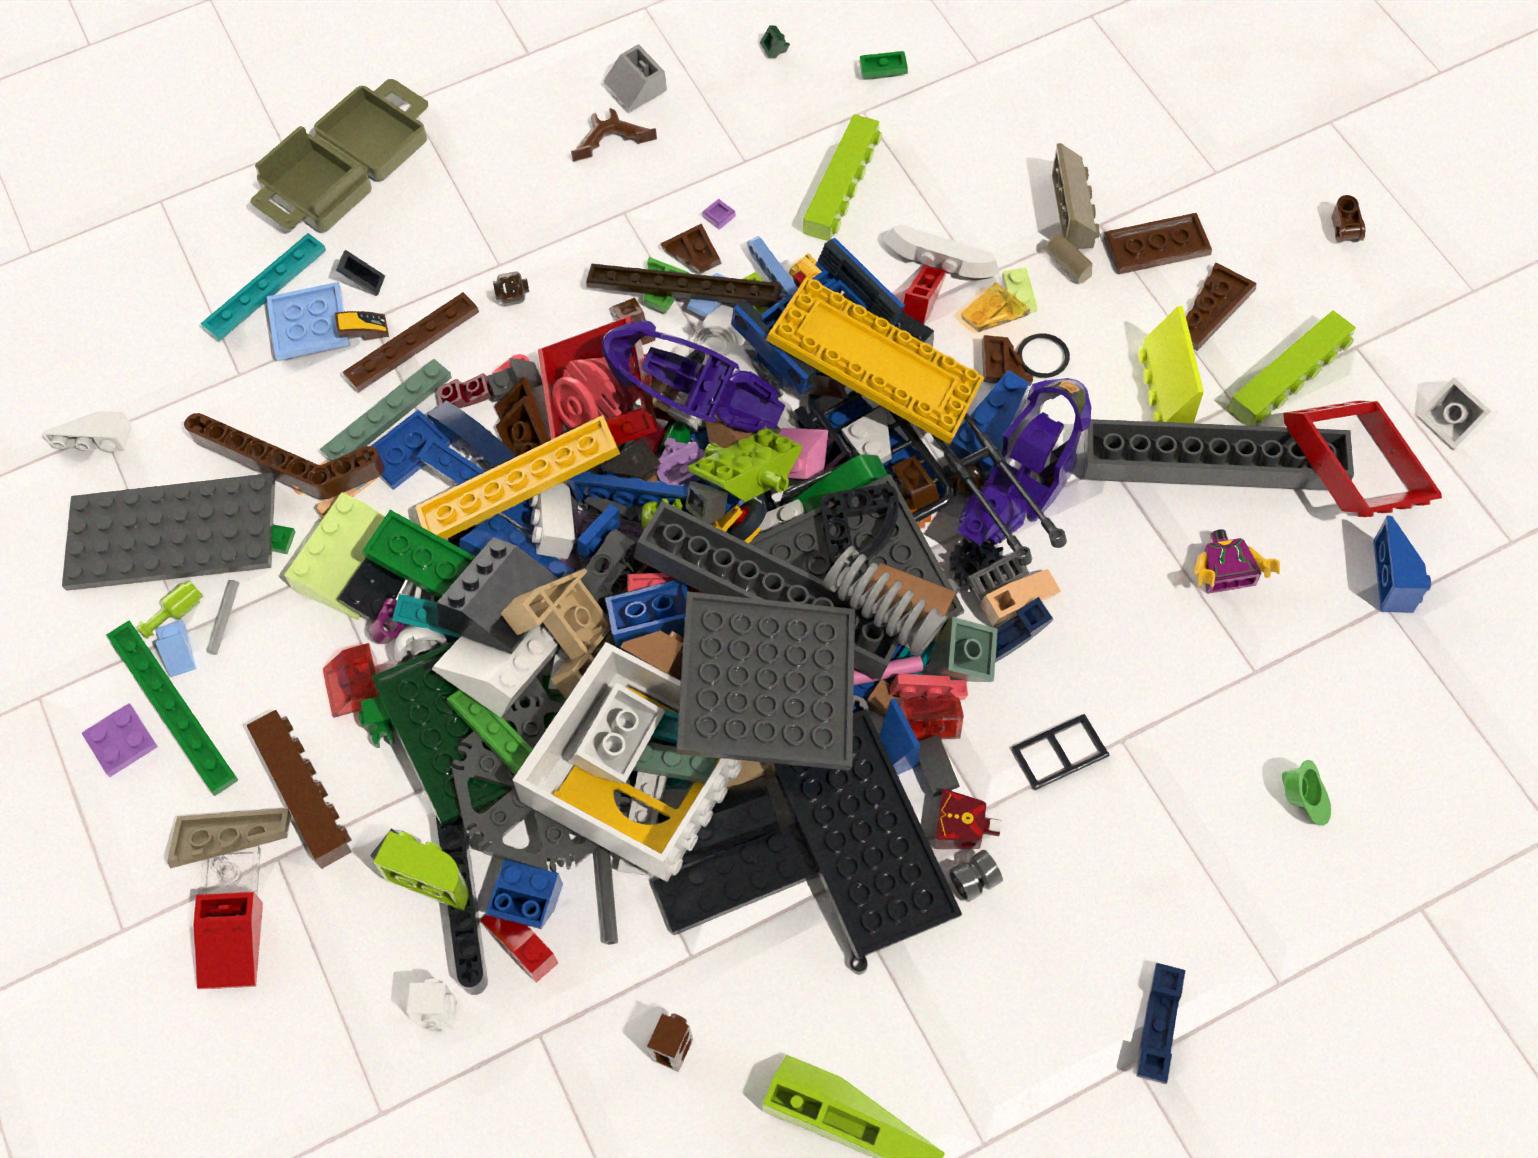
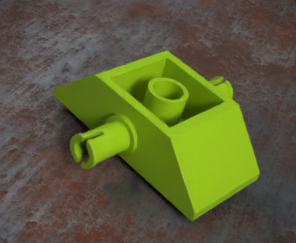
[688,429,802,502]

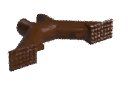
[571,108,657,162]

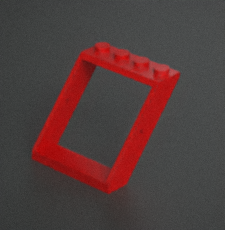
[538,315,658,445]
[1283,400,1442,517]

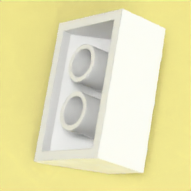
[569,682,665,784]

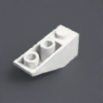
[42,411,132,452]

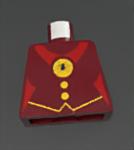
[934,789,1002,849]

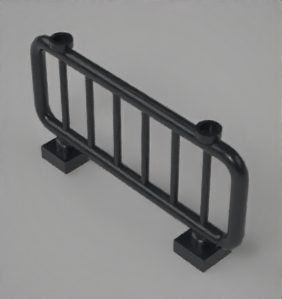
[794,393,955,523]

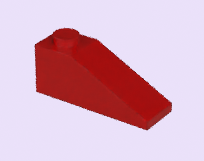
[902,264,947,325]
[480,915,558,983]

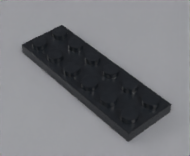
[653,822,819,936]

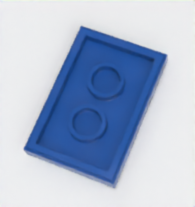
[372,409,452,490]

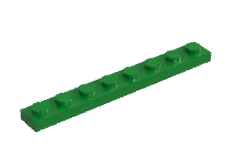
[106,620,239,796]

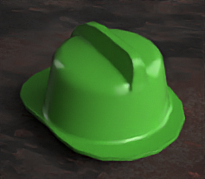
[1281,759,1331,826]

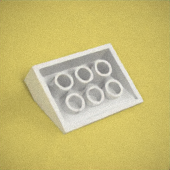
[432,622,560,718]

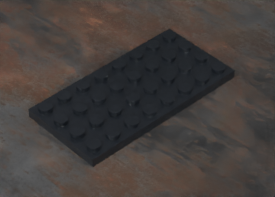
[770,709,963,960]

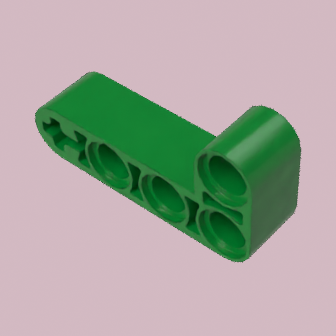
[789,454,888,514]

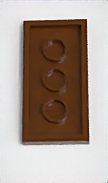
[1103,212,1213,275]

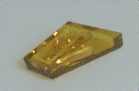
[961,282,1030,333]

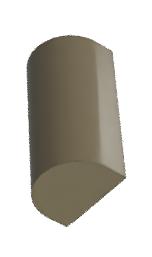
[1045,233,1092,283]

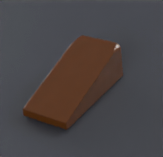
[892,456,939,509]

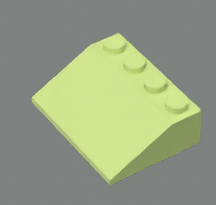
[284,492,385,620]

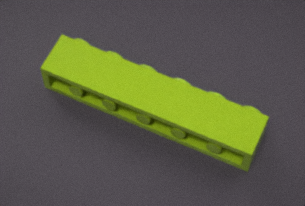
[803,114,882,241]
[1228,310,1357,426]

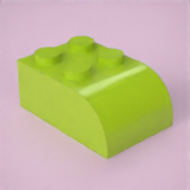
[373,831,468,911]

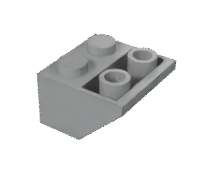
[604,44,667,112]

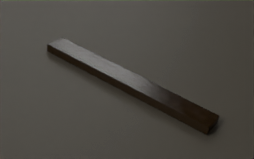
[586,263,782,307]

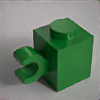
[358,696,395,748]

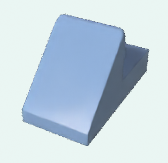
[156,620,197,677]

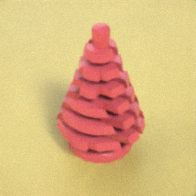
[552,353,656,430]

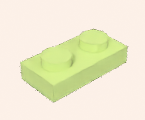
[1002,267,1038,316]

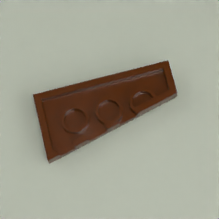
[1186,262,1257,351]

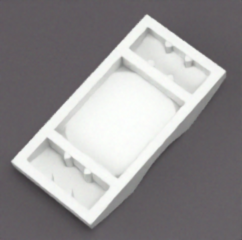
[674,304,751,357]

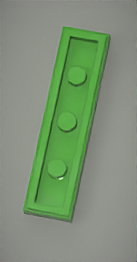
[447,689,533,775]

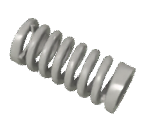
[822,546,948,657]

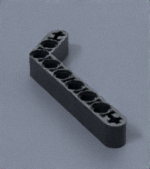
[435,807,488,995]

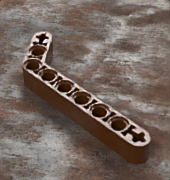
[184,413,385,500]

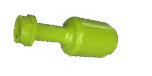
[137,580,203,639]

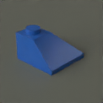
[880,698,920,775]

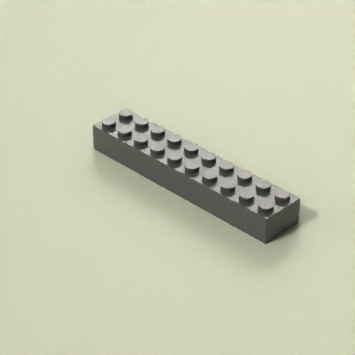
[1084,419,1354,490]
[634,501,901,680]

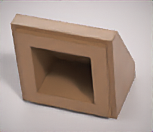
[867,680,905,717]

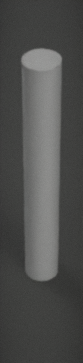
[207,580,240,655]

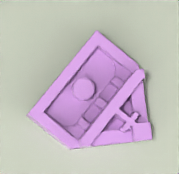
[655,438,706,486]

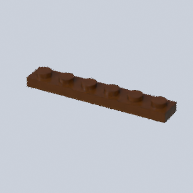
[343,292,479,393]

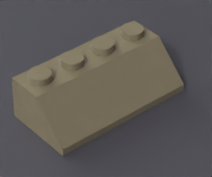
[1051,143,1099,249]

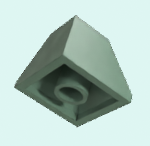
[930,617,998,682]

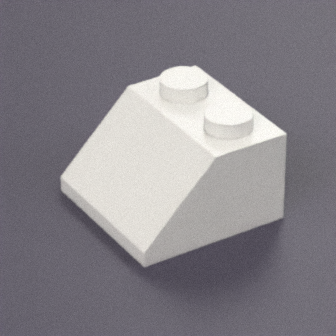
[1418,377,1500,450]

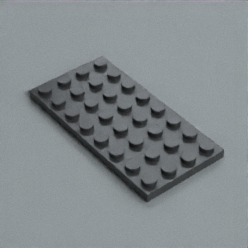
[62,473,275,591]

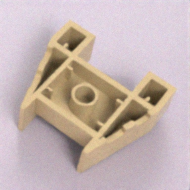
[501,568,612,700]

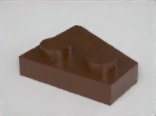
[660,223,722,274]
[981,335,1033,386]

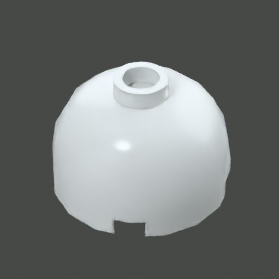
[394,625,448,665]

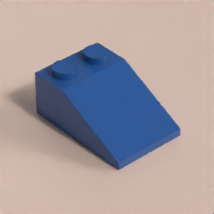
[1373,515,1431,613]

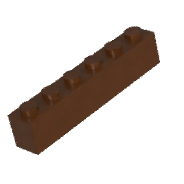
[246,709,352,869]

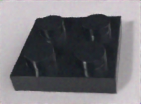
[337,558,405,628]

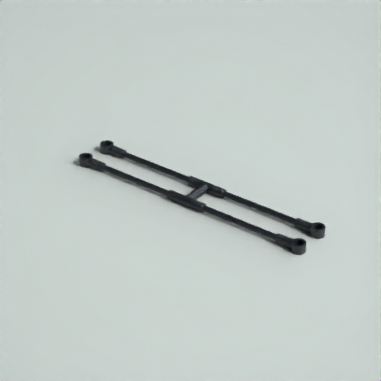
[931,412,1067,566]

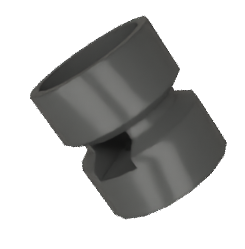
[949,850,1003,902]

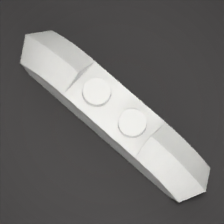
[883,224,1000,278]

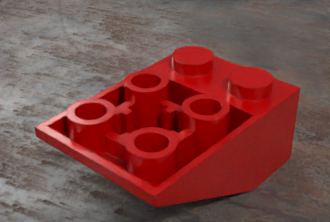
[193,892,263,990]

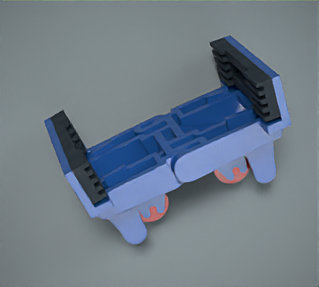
[731,237,905,395]

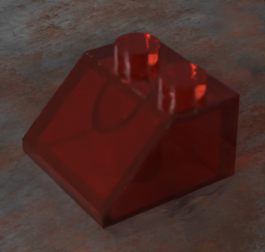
[323,643,380,718]
[903,695,964,741]

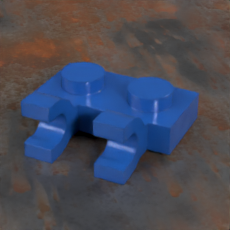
[577,504,620,559]

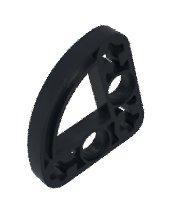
[821,484,899,566]

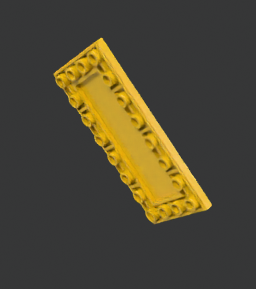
[766,276,984,444]

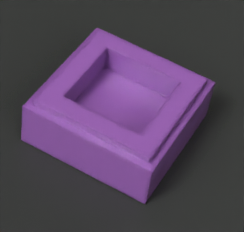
[702,198,736,230]

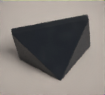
[336,250,386,296]

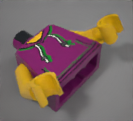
[1193,529,1280,594]

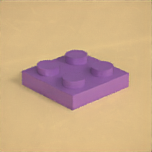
[81,703,158,778]

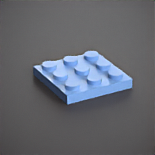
[267,282,350,361]

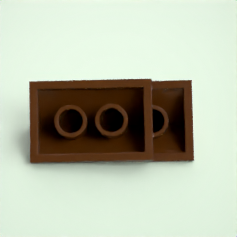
[494,377,549,456]

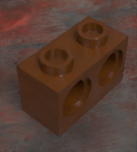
[647,1013,694,1072]

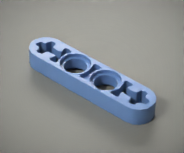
[747,236,798,299]

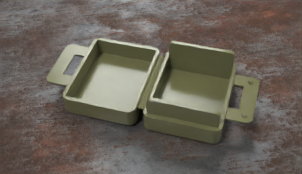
[250,79,429,232]

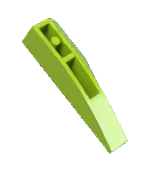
[762,1054,945,1158]

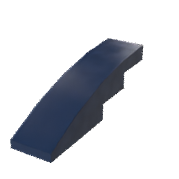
[427,401,517,469]

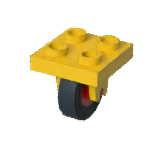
[710,499,766,543]

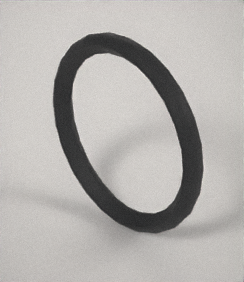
[1017,333,1070,378]

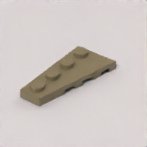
[167,809,291,869]

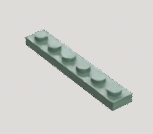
[320,359,452,461]

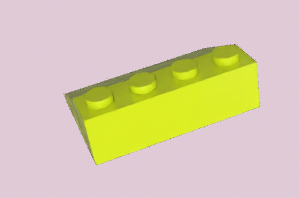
[1138,305,1204,423]

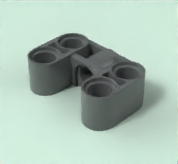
[580,529,643,614]

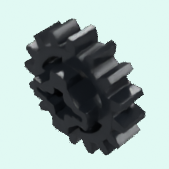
[949,538,1005,591]

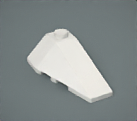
[725,345,800,429]

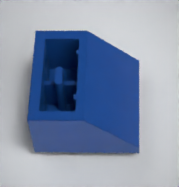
[486,859,563,929]

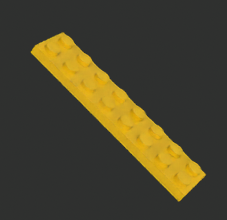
[415,415,620,539]

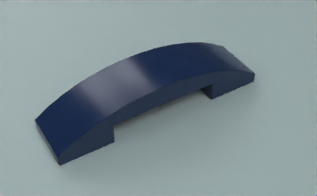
[995,597,1054,663]
[1136,962,1186,1084]

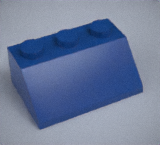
[605,580,688,655]

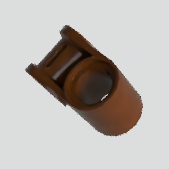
[1331,195,1366,243]

